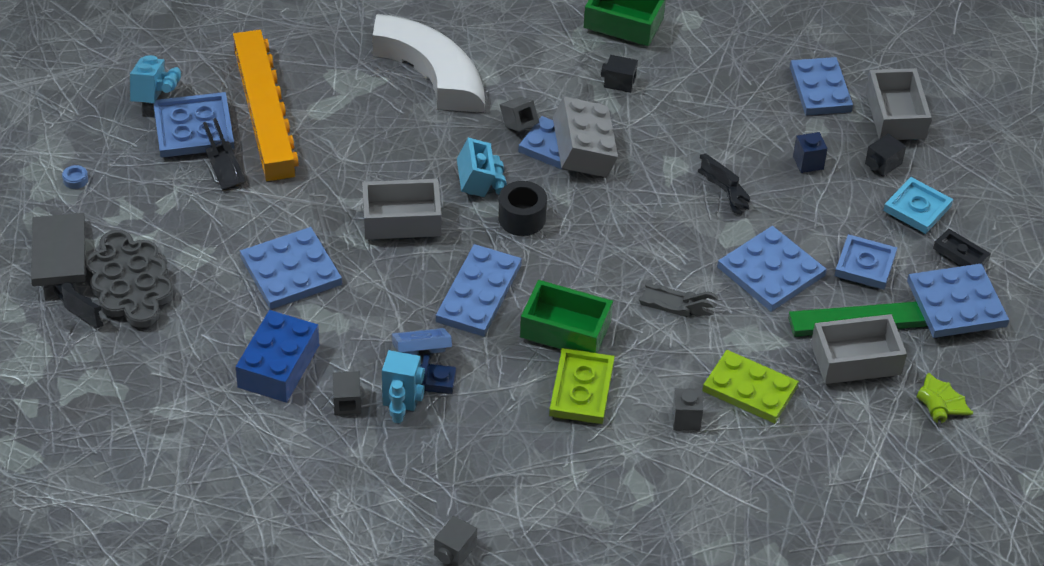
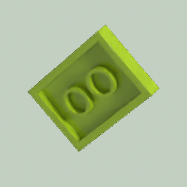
[549,348,615,424]
[702,350,799,424]

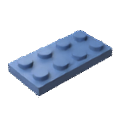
[436,244,522,337]

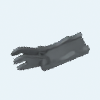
[639,282,718,317]

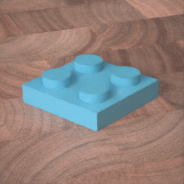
[883,177,953,234]

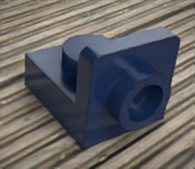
[421,354,456,394]

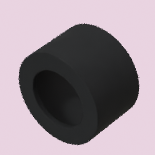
[498,181,547,236]

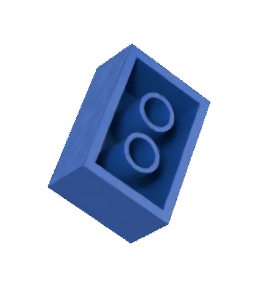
[235,310,319,403]

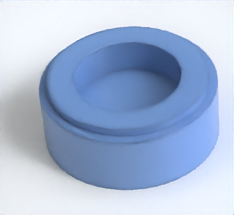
[62,165,88,189]

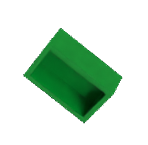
[583,0,666,46]
[520,280,613,353]

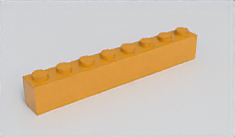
[233,30,299,181]

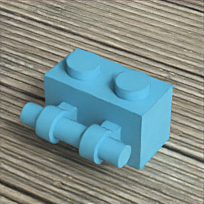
[130,55,182,103]
[457,138,507,197]
[382,350,425,423]

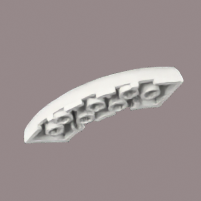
[373,14,485,113]

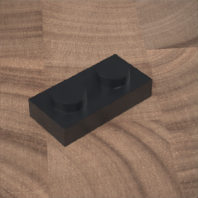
[933,228,991,266]

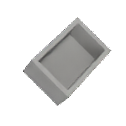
[866,68,931,140]
[553,96,618,177]
[362,179,441,239]
[811,314,907,384]

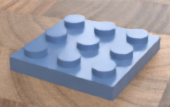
[153,92,235,158]
[717,226,827,312]
[240,227,342,310]
[907,263,1009,338]

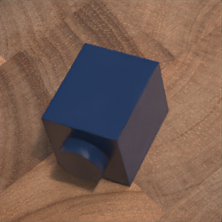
[793,132,828,173]

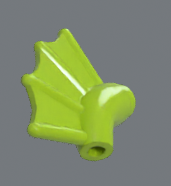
[916,373,973,423]

